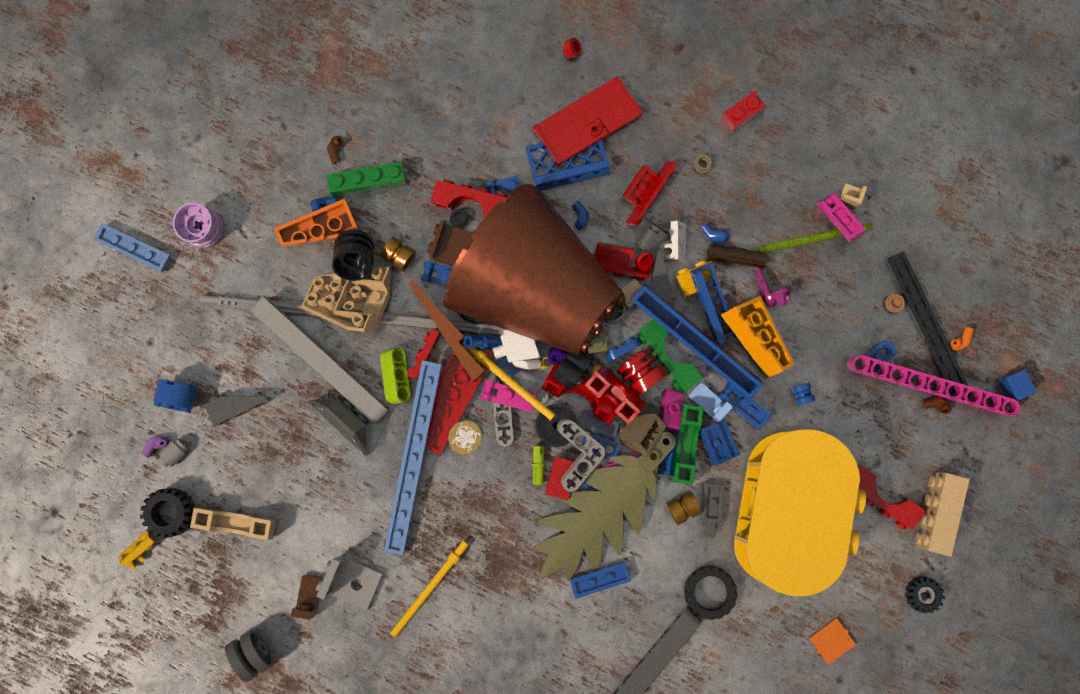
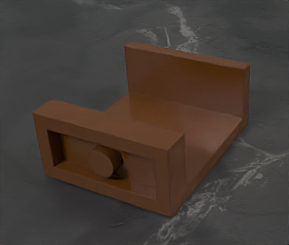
[427,220,474,266]

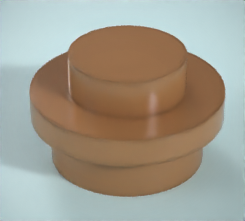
[885,294,905,313]

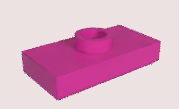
[660,389,683,431]

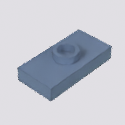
[579,409,620,441]

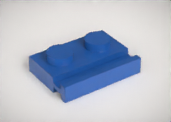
[699,419,740,466]

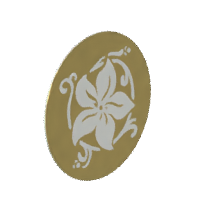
[448,421,482,455]

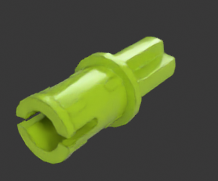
[531,446,546,485]

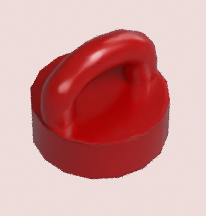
[563,38,582,59]
[635,251,654,272]

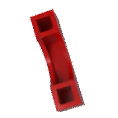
[430,179,509,217]
[541,362,616,425]
[857,465,926,531]

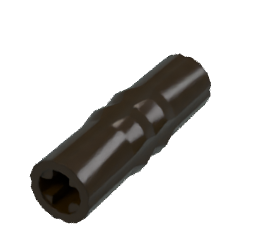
[707,244,767,269]

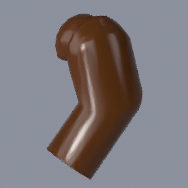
[327,135,344,164]
[921,396,952,414]

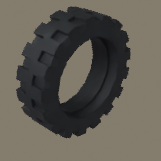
[684,566,738,620]

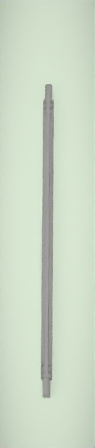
[200,295,504,336]

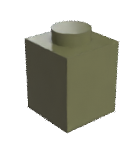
[587,332,608,355]

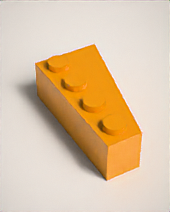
[721,296,795,378]

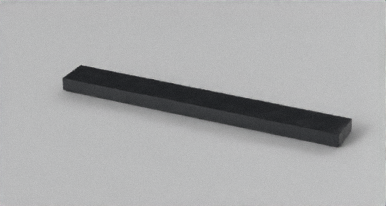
[885,251,968,396]

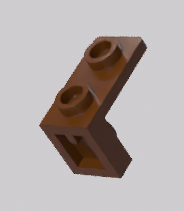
[291,575,321,620]

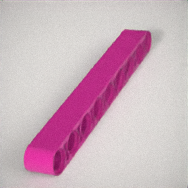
[847,355,1020,416]

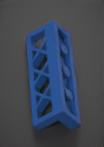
[689,263,735,345]

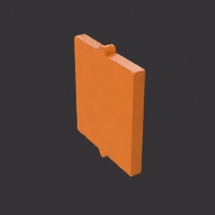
[809,618,856,665]

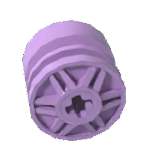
[173,202,224,248]

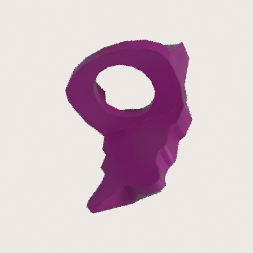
[756,268,792,307]

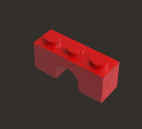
[585,366,648,424]

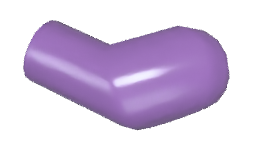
[141,436,167,458]

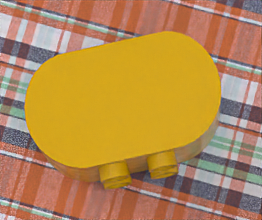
[734,430,866,596]

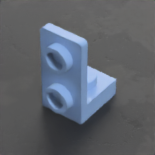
[689,383,733,422]

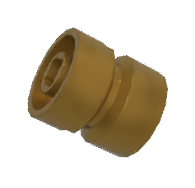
[380,236,416,272]
[666,491,702,526]

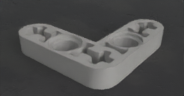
[493,387,548,447]
[557,418,605,492]

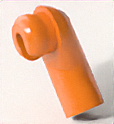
[950,327,974,351]

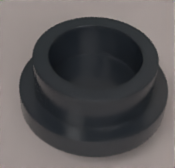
[450,209,469,228]

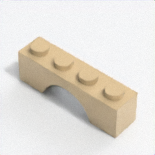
[190,507,277,540]

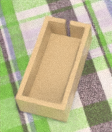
[915,472,970,557]

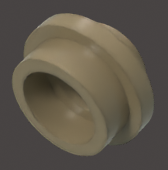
[694,154,713,173]

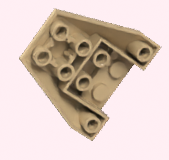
[301,266,390,332]

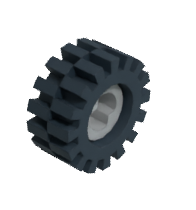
[905,576,945,614]

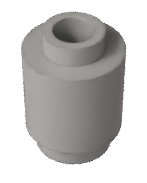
[158,438,188,467]

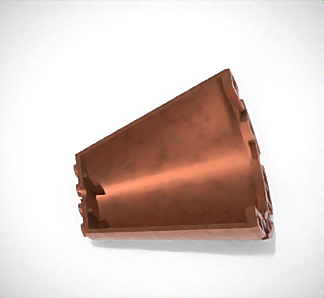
[443,184,626,356]

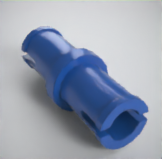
[464,334,500,349]

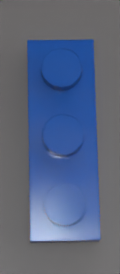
[569,562,631,599]

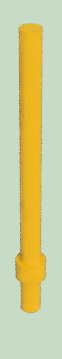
[464,346,556,421]
[390,540,469,638]

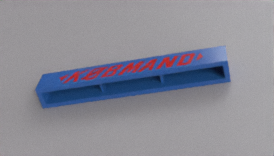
[631,282,763,399]

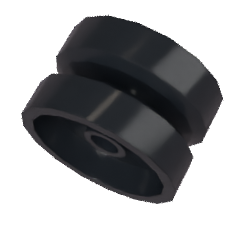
[535,404,578,447]

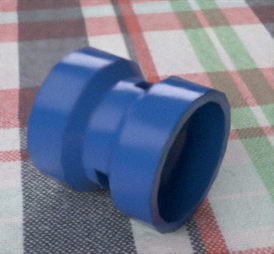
[791,382,816,406]

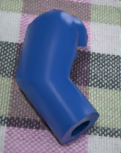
[572,201,589,229]

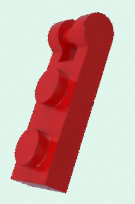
[407,329,441,380]

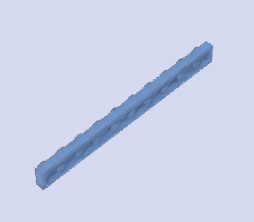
[384,360,442,555]

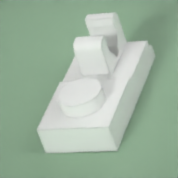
[665,221,686,262]

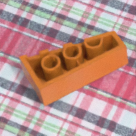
[273,199,360,248]

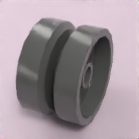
[225,629,273,682]

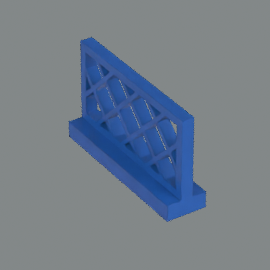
[526,140,610,191]

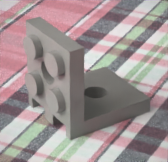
[316,555,383,610]

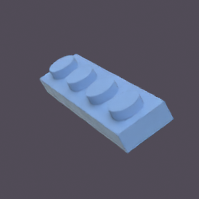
[93,223,171,273]

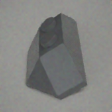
[308,399,370,456]

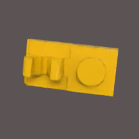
[119,531,154,570]

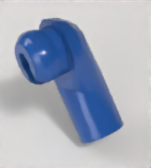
[310,196,337,212]
[700,223,729,243]

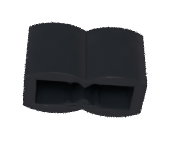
[553,351,595,391]

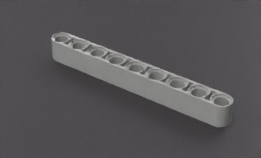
[250,295,389,424]

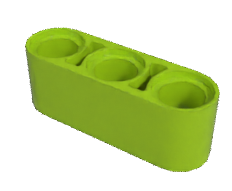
[380,347,411,405]

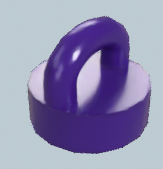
[548,347,568,364]

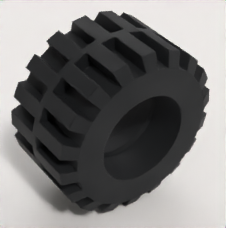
[140,488,195,538]

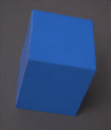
[998,369,1037,401]

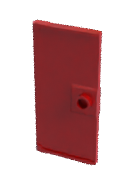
[532,76,643,166]

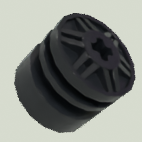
[332,229,375,281]

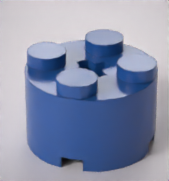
[153,379,198,413]

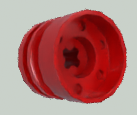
[616,348,668,396]

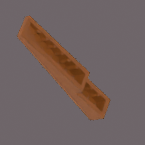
[409,280,485,382]

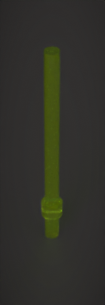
[758,223,872,252]

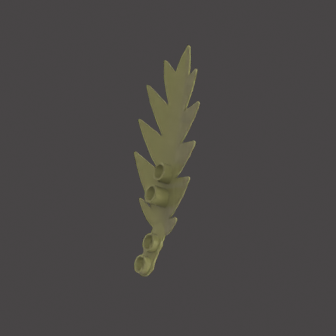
[534,432,675,581]

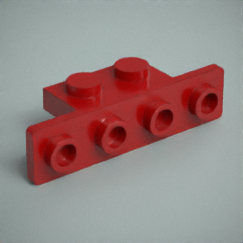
[622,161,677,226]
[594,242,650,280]

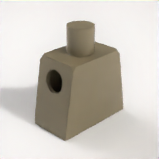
[619,414,666,455]

